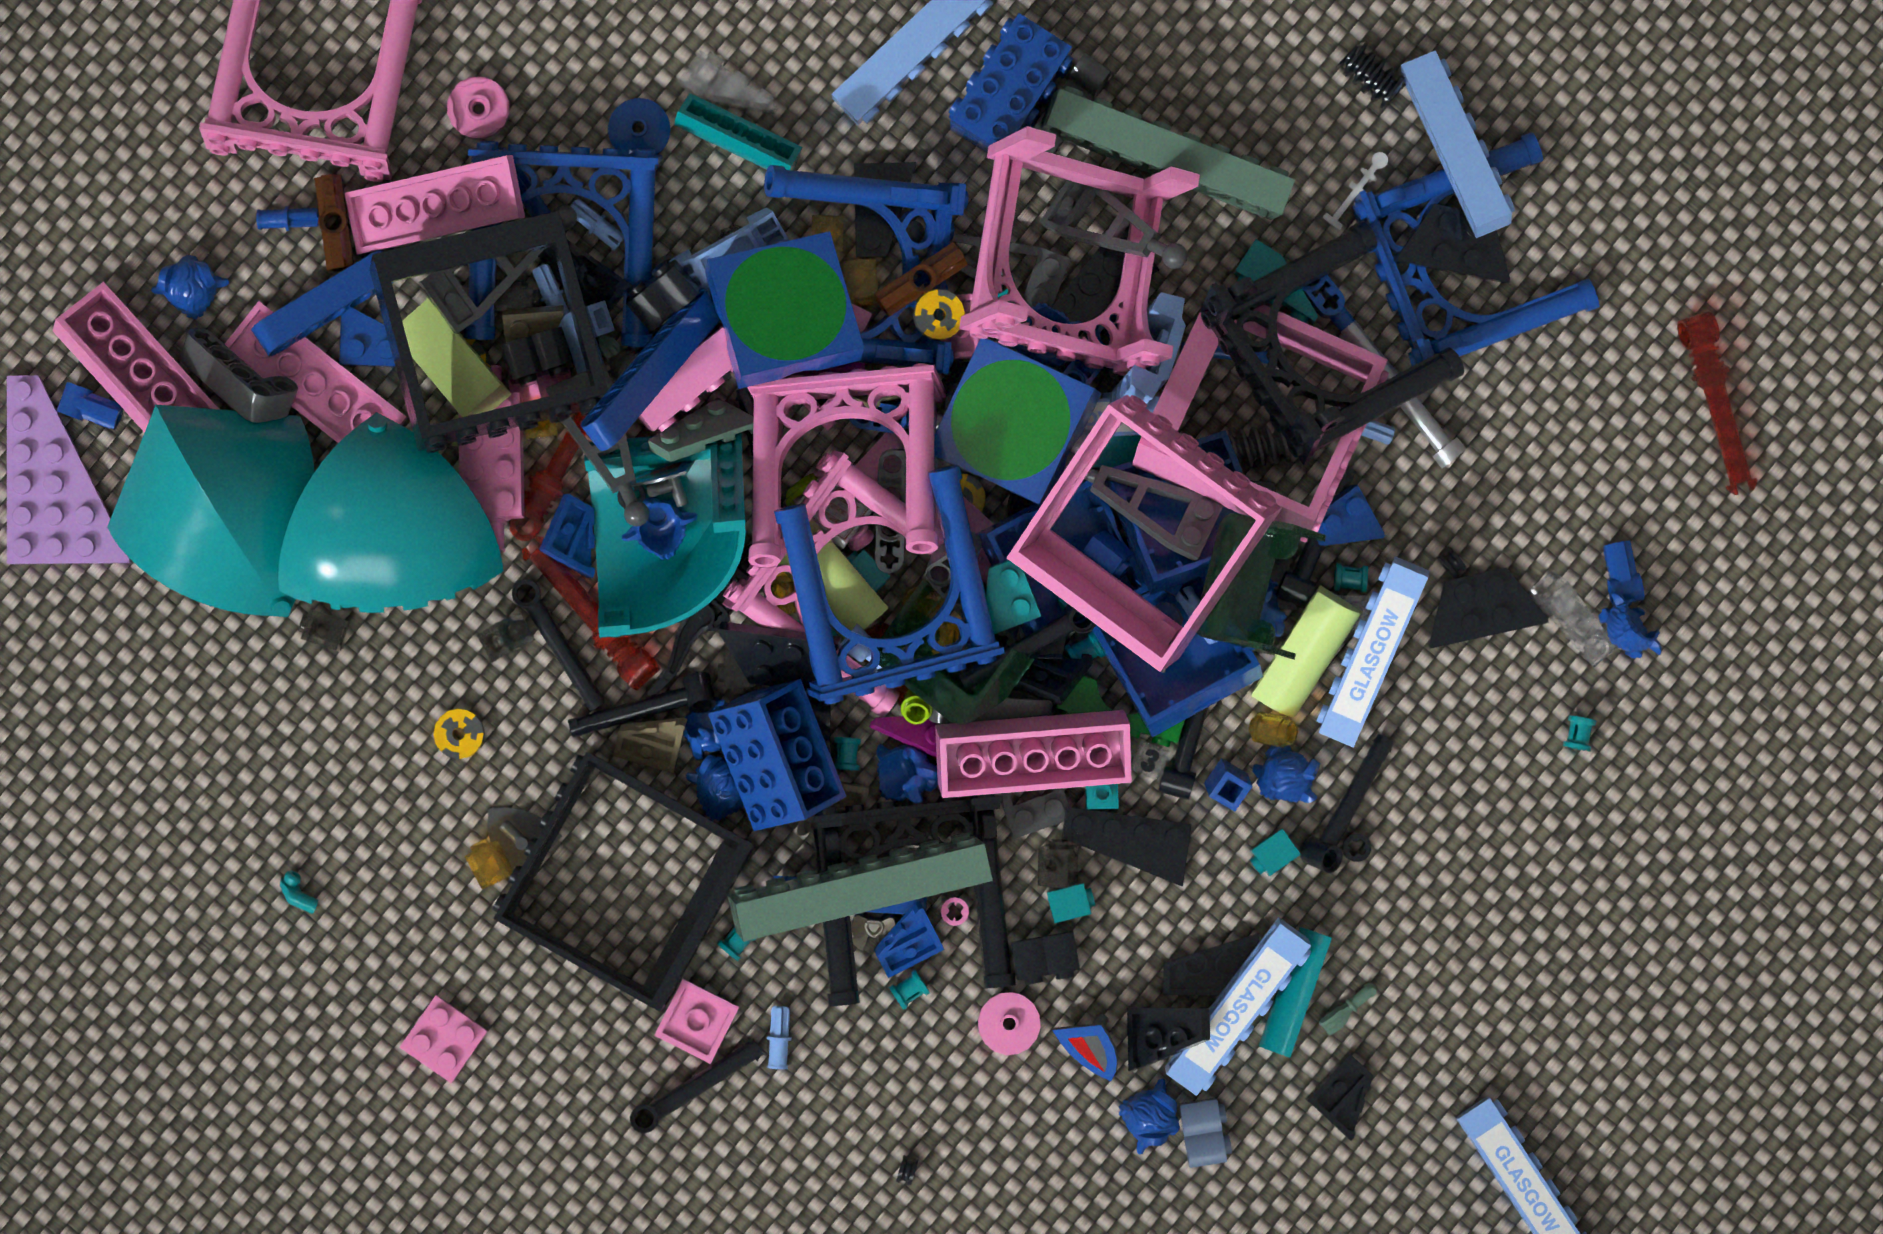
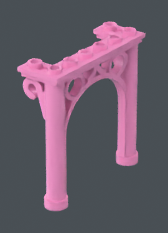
[199,0,422,182]
[747,363,946,567]
[722,450,991,717]

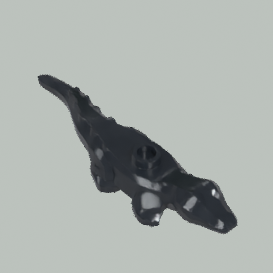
[647,543,752,696]

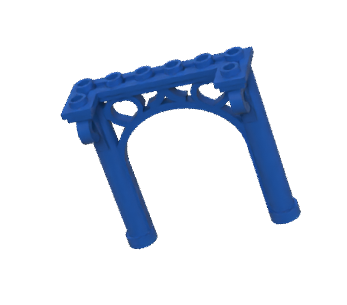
[1352,132,1600,366]
[464,141,662,347]
[764,165,969,374]
[774,465,1005,704]

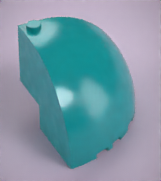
[278,412,504,613]

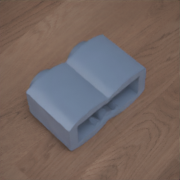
[1179,1098,1232,1168]

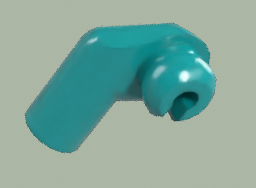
[280,870,319,914]

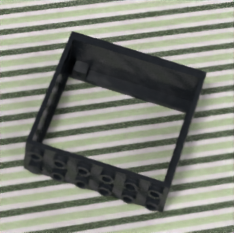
[369,211,608,453]
[492,752,756,1012]

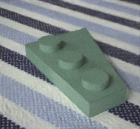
[648,398,754,462]

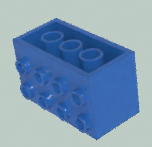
[948,13,1074,153]
[708,679,847,831]

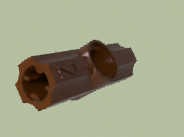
[314,174,354,272]
[874,242,968,317]

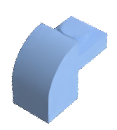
[559,300,615,374]

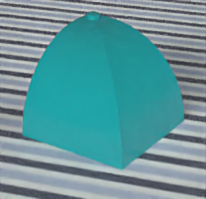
[107,405,315,617]
[584,433,746,638]

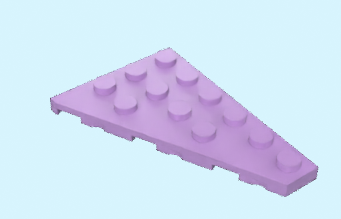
[7,375,131,564]

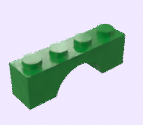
[1056,676,1184,747]

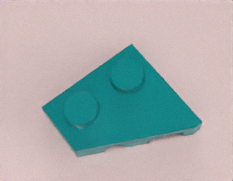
[986,560,1042,634]

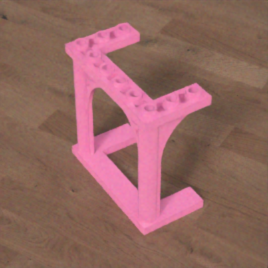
[959,126,1200,376]

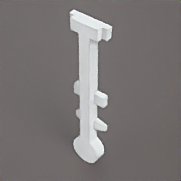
[1322,152,1388,231]

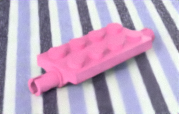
[458,365,525,553]

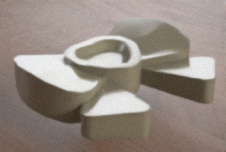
[852,913,896,951]

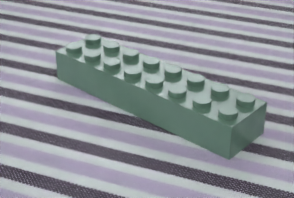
[1039,86,1295,220]
[728,833,993,941]

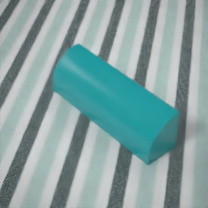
[674,93,803,170]
[1258,927,1332,1058]

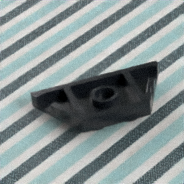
[1393,204,1510,283]
[1428,567,1549,649]
[719,621,841,691]

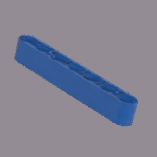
[580,288,720,451]

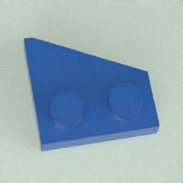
[339,308,395,367]
[1314,485,1386,546]
[539,494,595,578]
[874,901,945,978]

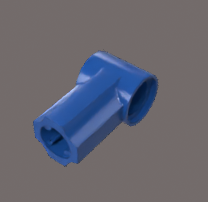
[56,382,123,430]
[1603,540,1645,606]

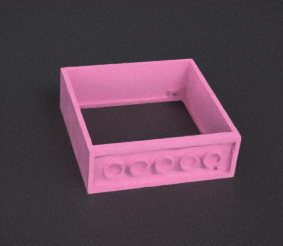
[1132,288,1389,543]
[1007,395,1282,672]

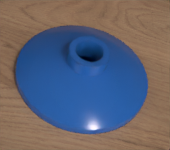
[608,98,671,155]

